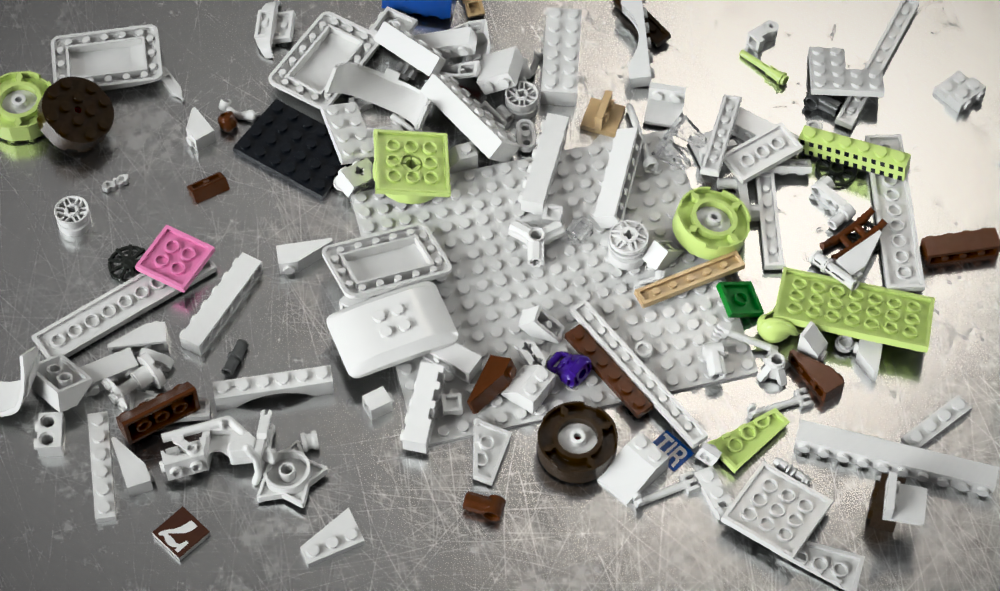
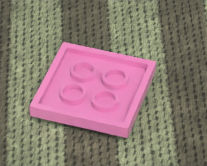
[135,224,215,293]

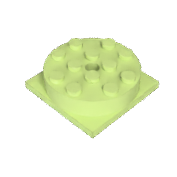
[372,129,451,204]

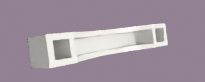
[621,0,655,88]
[213,365,334,411]

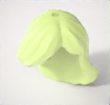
[757,307,805,344]

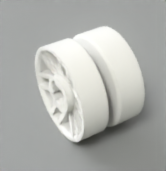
[505,81,538,120]
[54,195,92,237]

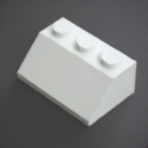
[31,353,93,412]

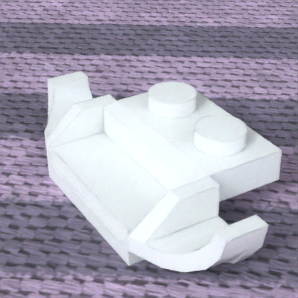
[254,0,296,59]

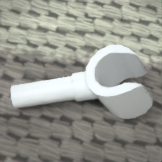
[639,270,665,285]

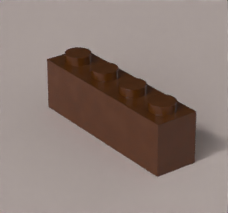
[919,227,1000,267]

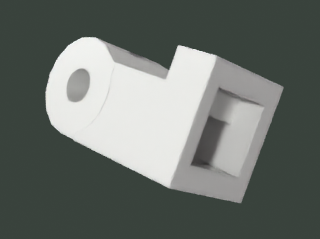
[746,20,779,53]

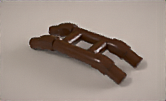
[819,207,888,262]

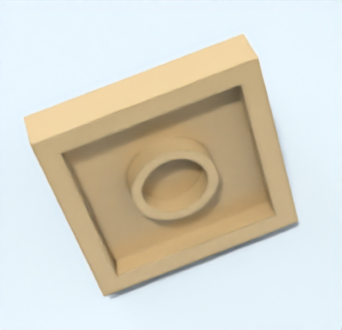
[580,90,626,138]

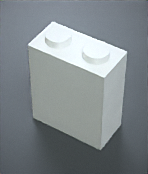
[477,46,524,95]

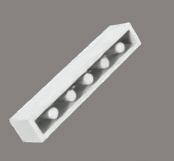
[518,113,569,215]
[594,127,644,228]
[179,252,264,357]

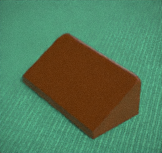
[187,172,230,203]

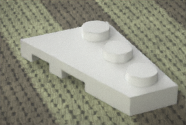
[300,507,365,568]

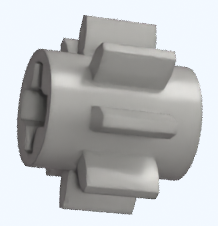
[395,61,418,81]

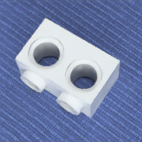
[33,412,66,457]

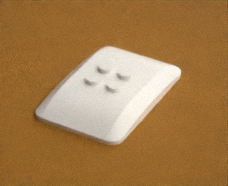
[268,11,380,109]
[51,24,163,91]
[322,223,452,299]
[326,281,459,378]

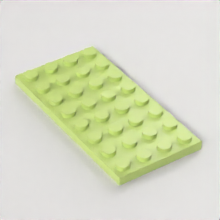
[773,267,935,353]

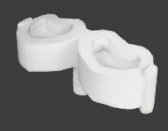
[101,174,129,193]

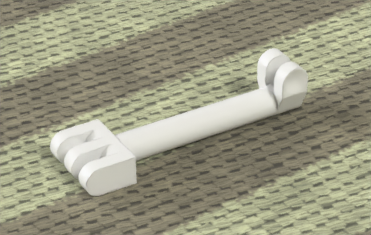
[712,321,779,356]
[747,387,815,419]
[633,471,701,508]

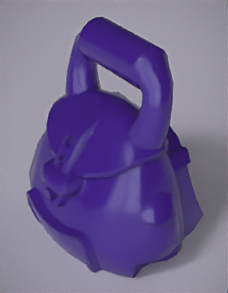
[546,351,592,389]

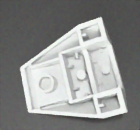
[415,19,491,79]

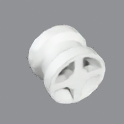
[300,430,319,452]

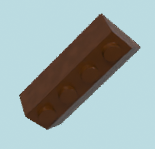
[116,381,201,445]

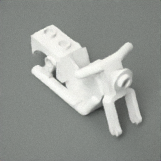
[159,409,278,486]

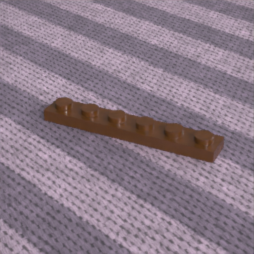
[565,324,653,419]

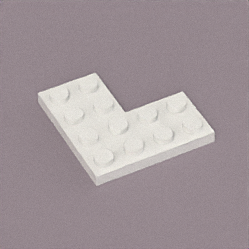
[808,46,885,97]
[320,102,404,165]

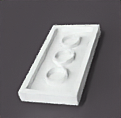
[723,122,803,185]

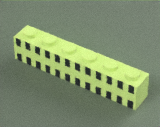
[798,125,911,181]

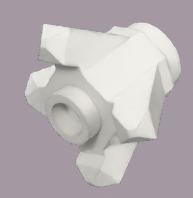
[756,352,791,387]

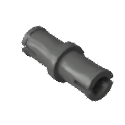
[221,339,249,377]

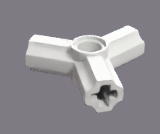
[508,219,565,267]

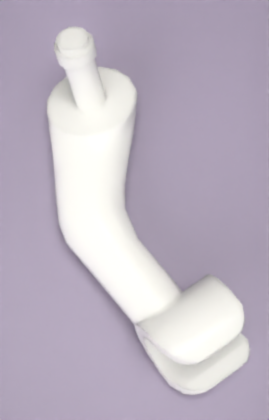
[218,99,261,120]

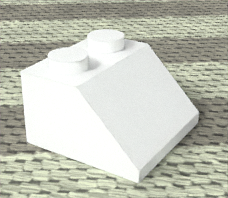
[501,365,556,414]

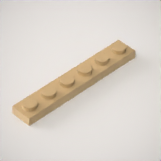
[634,250,746,308]

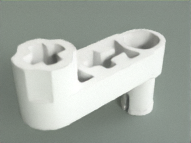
[717,176,760,221]
[810,176,856,230]

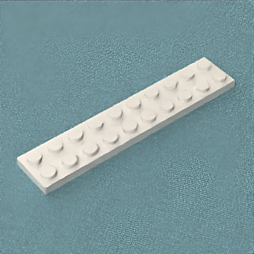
[864,134,925,292]
[31,259,217,359]

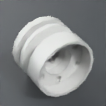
[607,220,649,271]

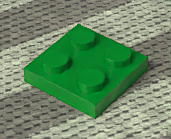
[716,281,764,318]

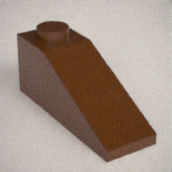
[788,349,845,403]
[467,355,517,414]

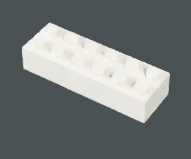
[540,7,582,106]
[421,73,521,163]

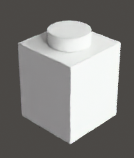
[362,386,394,421]

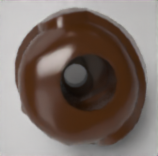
[218,111,238,133]

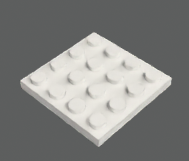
[721,461,833,562]

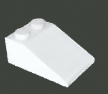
[597,432,669,506]

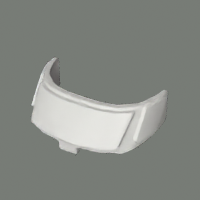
[324,62,431,131]
[0,346,40,417]

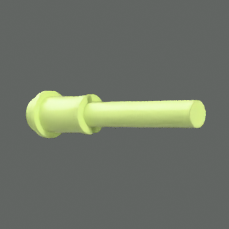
[739,49,789,86]

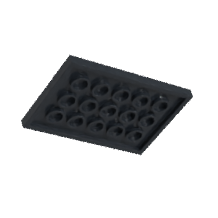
[233,99,352,201]

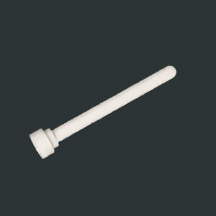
[626,103,659,173]

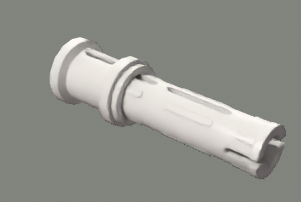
[809,249,860,291]

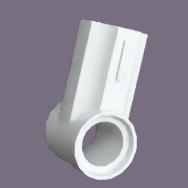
[702,342,727,381]

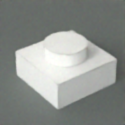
[542,203,563,224]
[441,393,463,415]

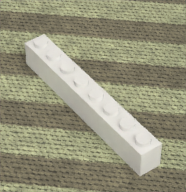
[339,295,482,384]

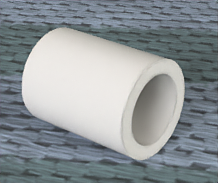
[495,105,514,123]

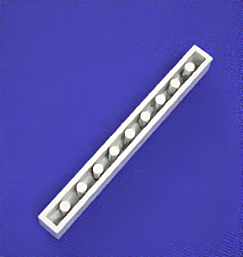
[793,419,999,497]

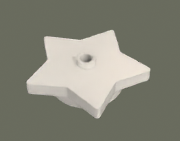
[257,440,329,508]

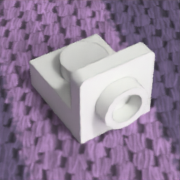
[694,441,722,466]

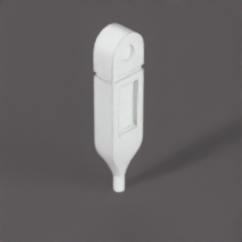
[160,66,185,102]

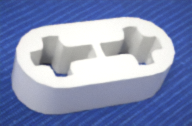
[519,339,546,368]
[137,348,174,372]

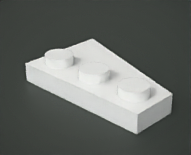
[473,418,512,486]

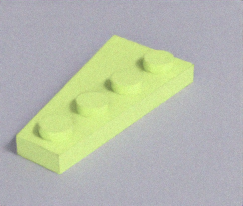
[708,408,790,473]

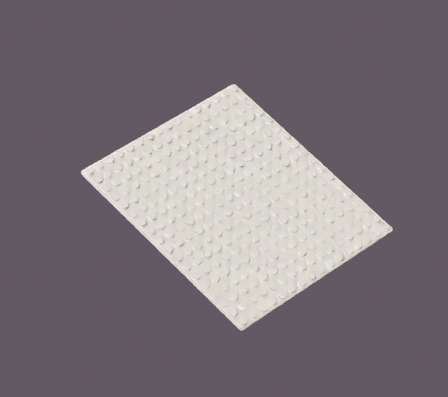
[351,130,758,446]

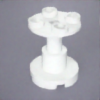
[101,352,167,412]

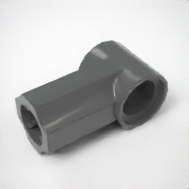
[803,89,843,116]

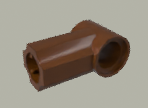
[463,491,506,522]

